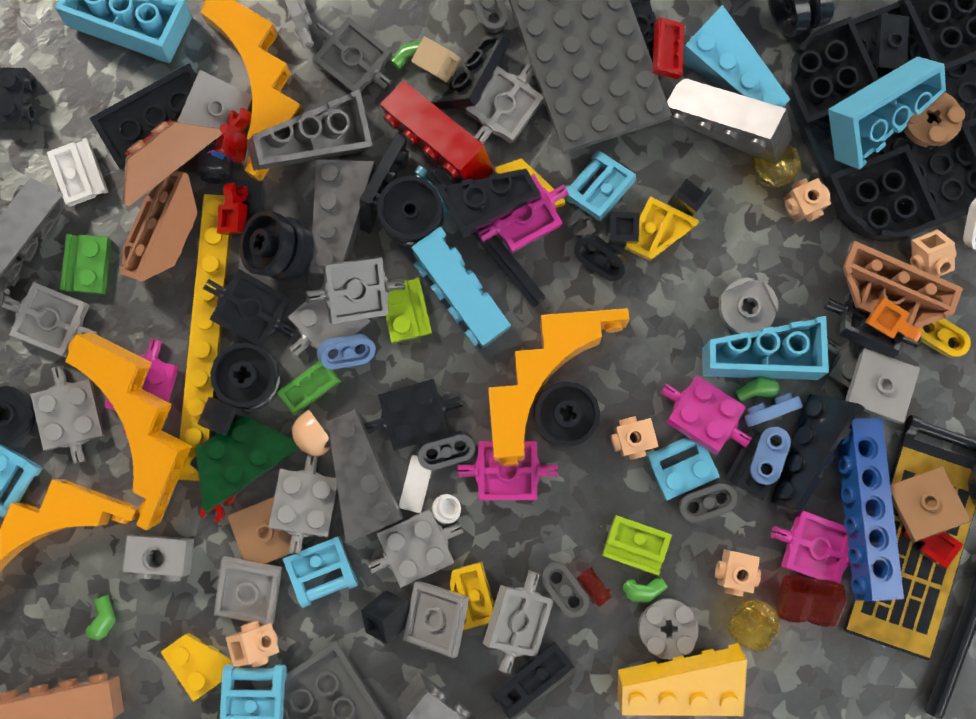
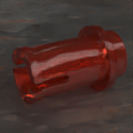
[577,567,612,607]

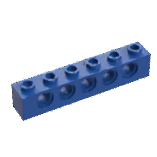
[837,418,904,601]

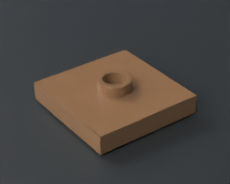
[890,466,971,543]
[227,497,304,564]

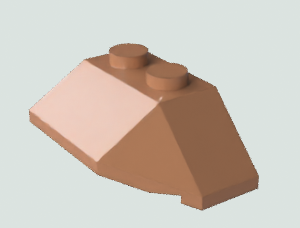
[122,121,223,207]
[119,170,198,282]
[843,241,963,328]

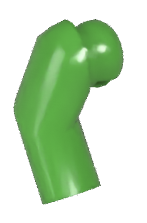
[389,40,422,70]
[735,377,780,402]
[623,576,668,603]
[86,595,116,640]

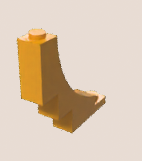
[200,0,304,181]
[488,308,629,467]
[65,332,192,530]
[0,479,140,572]

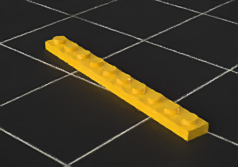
[178,194,231,481]

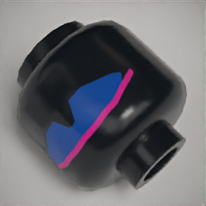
[194,139,233,184]

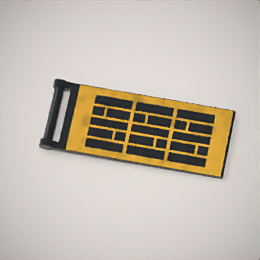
[844,415,976,660]

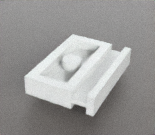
[47,138,108,207]

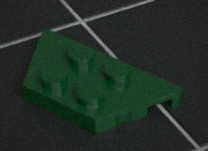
[195,417,300,514]

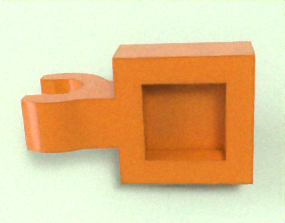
[865,297,923,342]

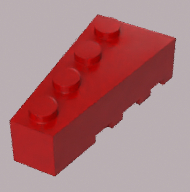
[380,80,494,183]

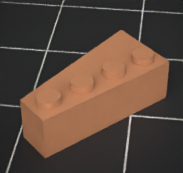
[0,673,124,719]

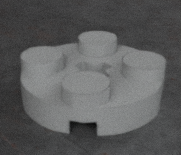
[718,277,778,334]
[638,598,699,660]

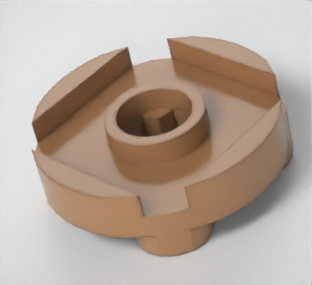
[903,92,965,147]

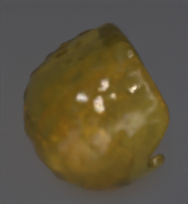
[753,145,801,188]
[728,599,780,652]

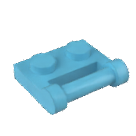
[564,151,636,222]
[646,437,720,500]
[0,443,43,518]
[283,536,358,608]
[220,664,287,719]

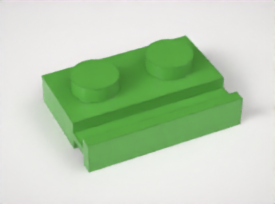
[60,234,111,295]

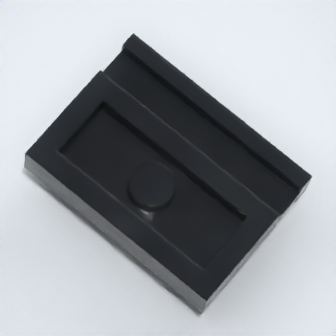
[724,429,791,501]

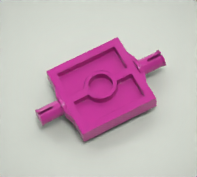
[477,174,569,253]
[105,338,179,434]
[660,375,752,455]
[458,441,558,500]
[771,511,851,586]

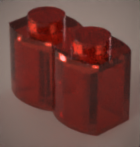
[775,575,847,627]

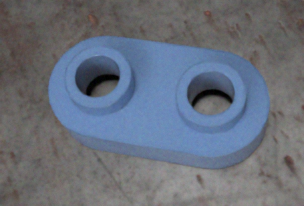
[317,334,376,369]
[744,392,803,427]
[750,427,791,485]

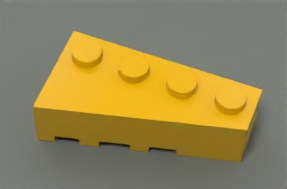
[617,643,747,716]

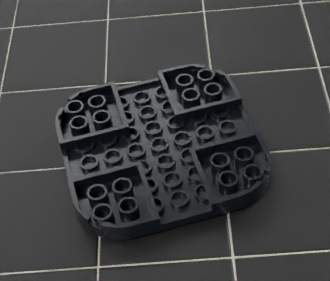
[785,0,976,242]

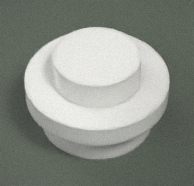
[432,494,461,524]

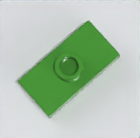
[276,361,342,416]

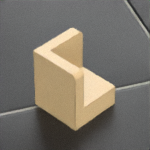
[411,36,462,82]

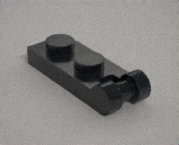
[490,642,574,719]

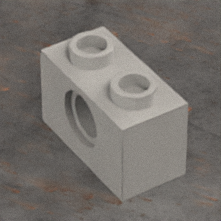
[123,534,194,581]

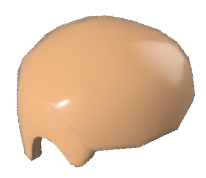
[292,410,331,456]

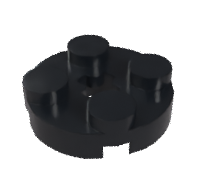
[0,385,36,444]

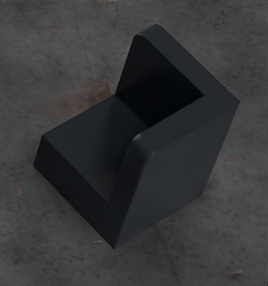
[668,178,713,217]
[605,211,640,246]
[197,397,251,435]
[361,591,409,644]

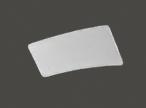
[399,455,432,513]

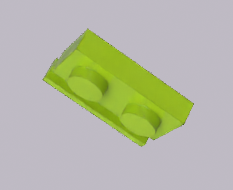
[385,277,432,344]
[602,515,672,576]

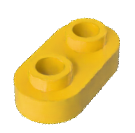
[918,318,971,358]

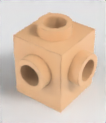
[783,178,831,223]
[910,229,957,277]
[610,416,659,460]
[715,549,761,597]
[226,621,279,668]

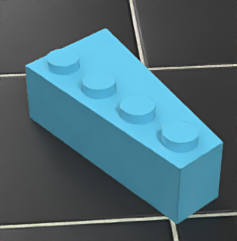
[55,0,192,64]
[683,5,790,107]
[828,57,946,170]
[412,227,511,349]
[702,316,829,380]

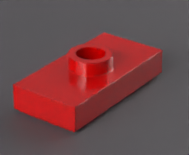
[652,17,685,80]

